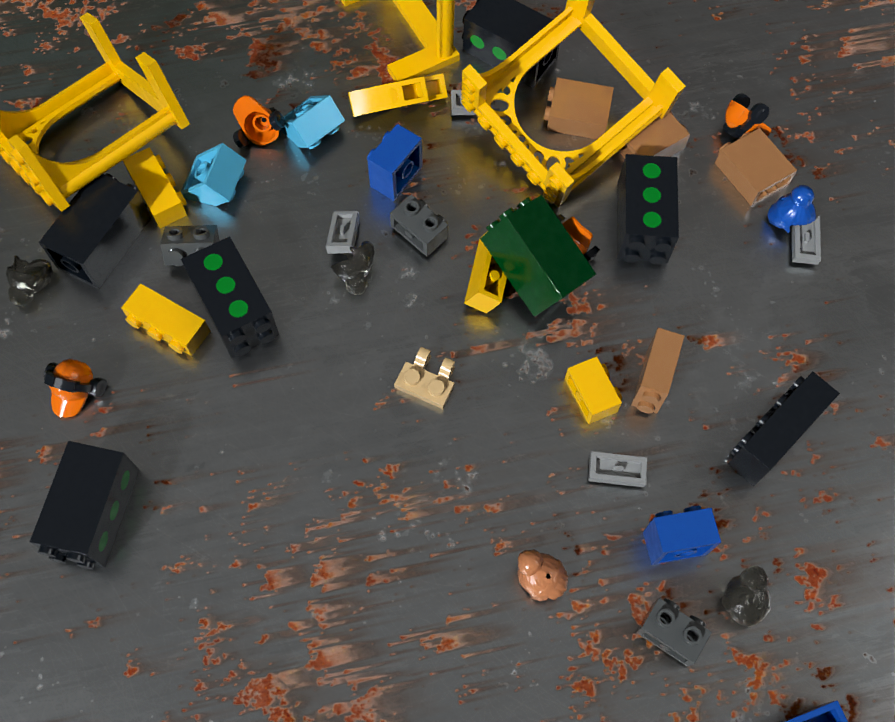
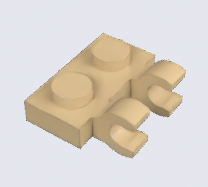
[394,347,455,409]

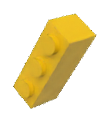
[123,147,187,229]
[464,231,507,314]
[121,283,211,356]

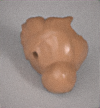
[517,549,568,601]

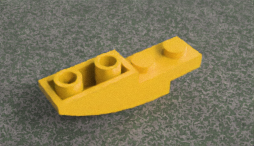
[348,73,448,117]

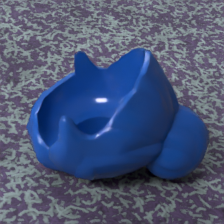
[767,185,816,233]

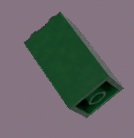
[480,195,596,317]

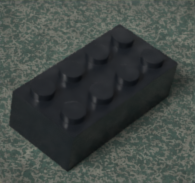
[728,371,840,486]

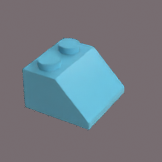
[280,95,345,149]
[181,143,246,206]

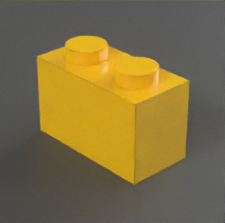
[565,356,622,424]

